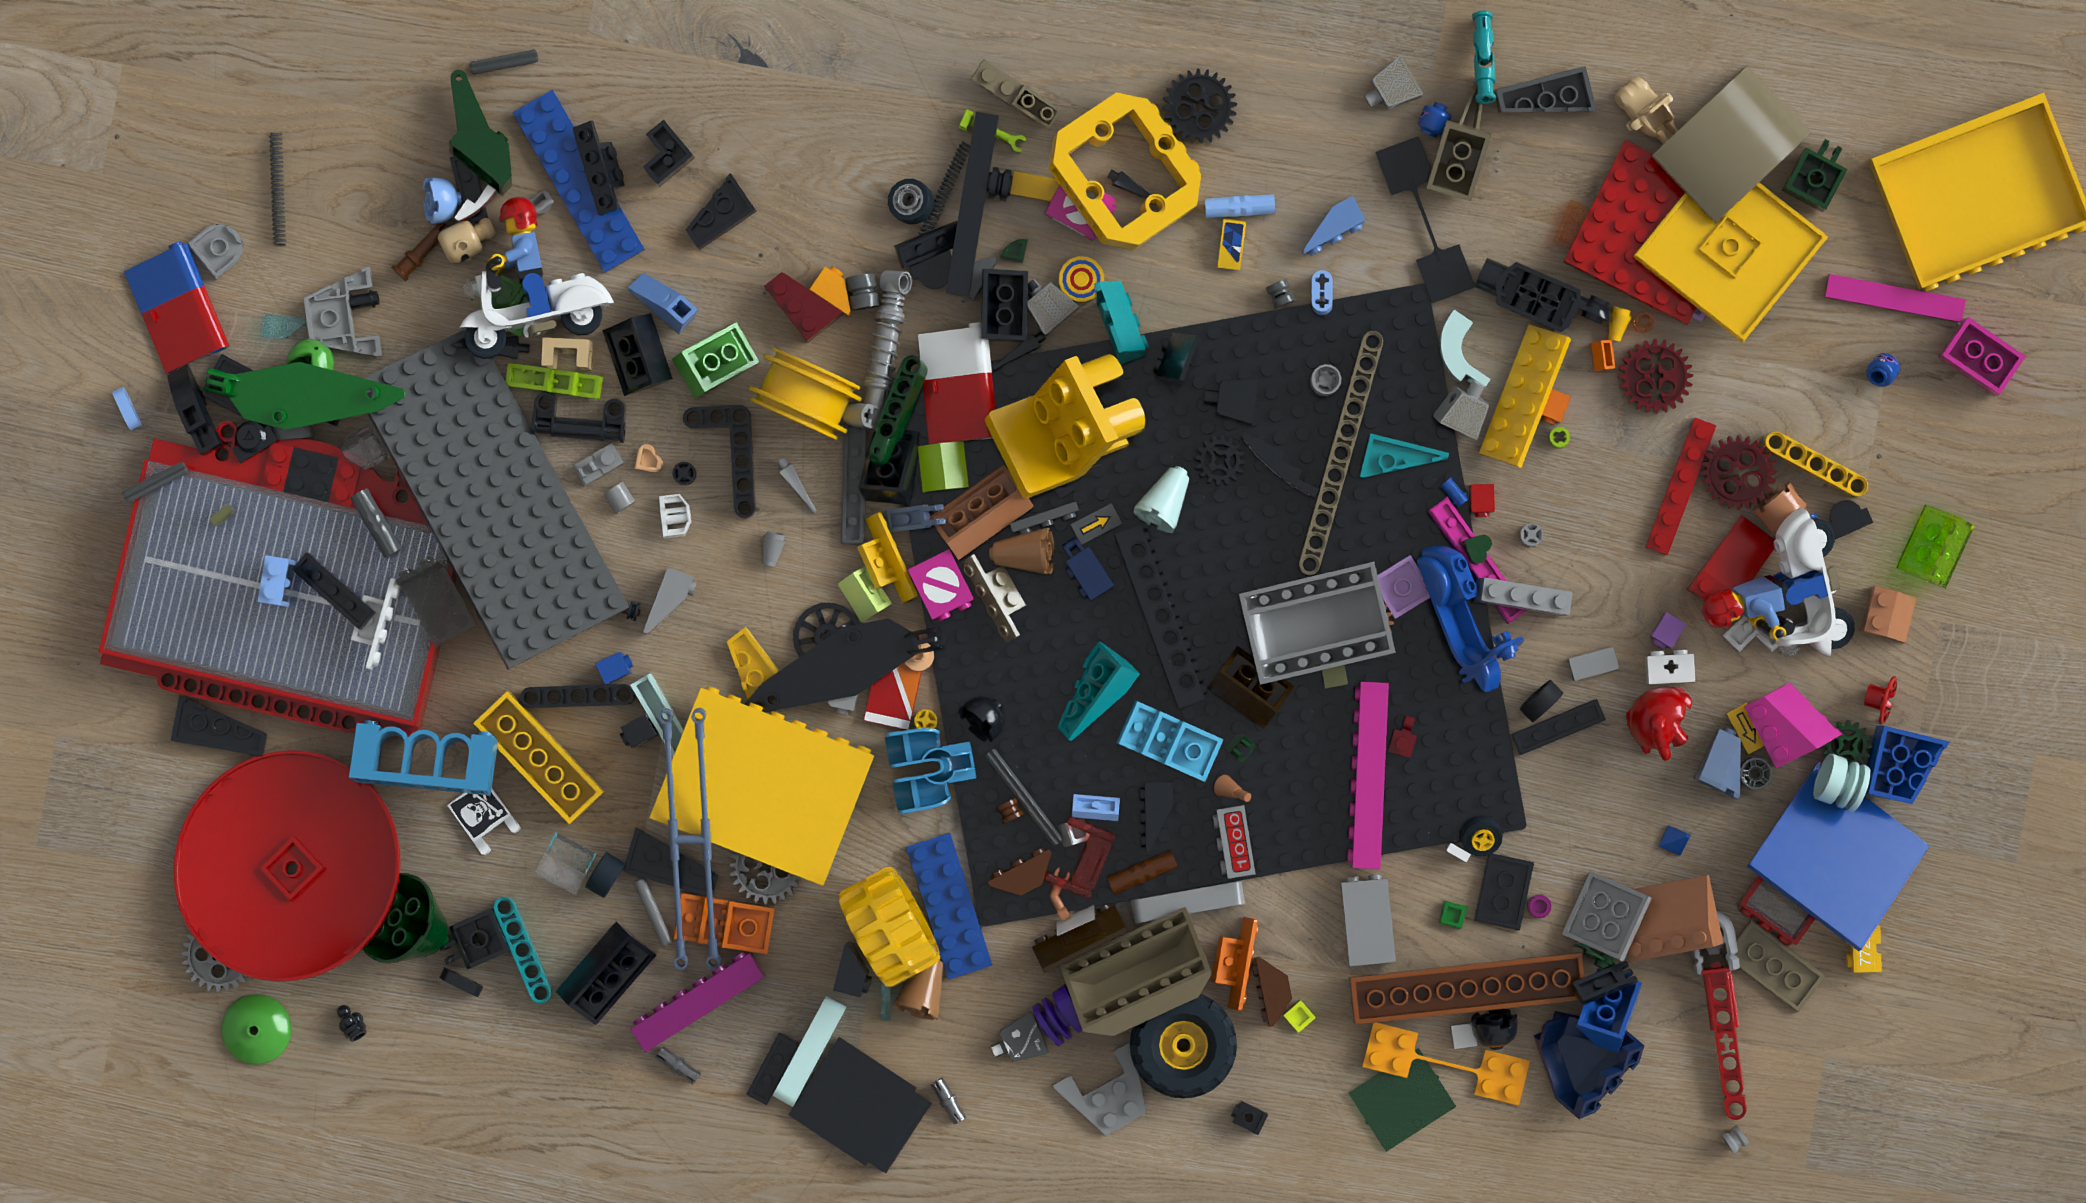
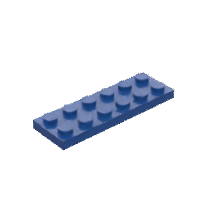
[906,833,992,980]

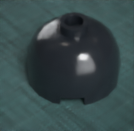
[959,696,1005,742]
[1471,1009,1518,1050]

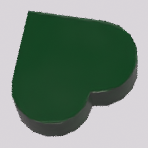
[1462,534,1492,564]

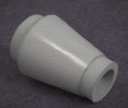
[762,531,786,566]

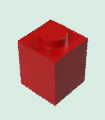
[1469,484,1495,517]

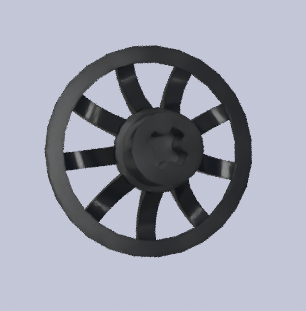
[793,602,860,657]

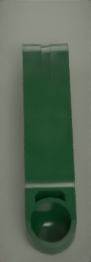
[870,355,928,466]

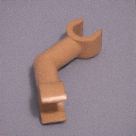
[1049,868,1071,921]

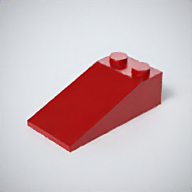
[1687,515,1775,602]

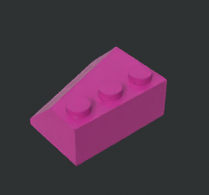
[1744,682,1842,769]

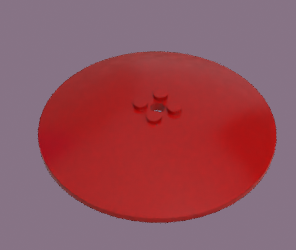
[173,750,401,982]

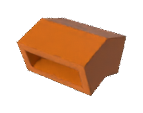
[1590,340,1615,372]

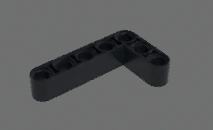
[683,405,756,519]

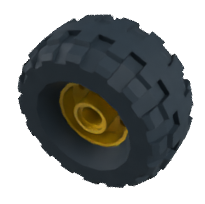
[1130,994,1237,1099]

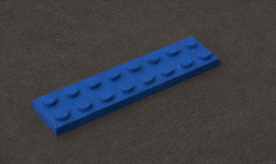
[513,90,645,273]

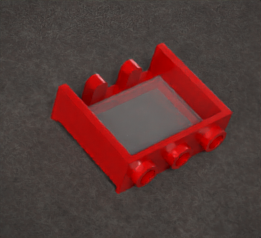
[1737,876,1815,946]

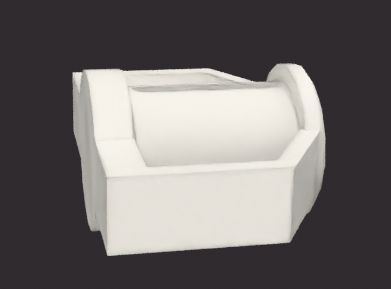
[659,494,692,539]

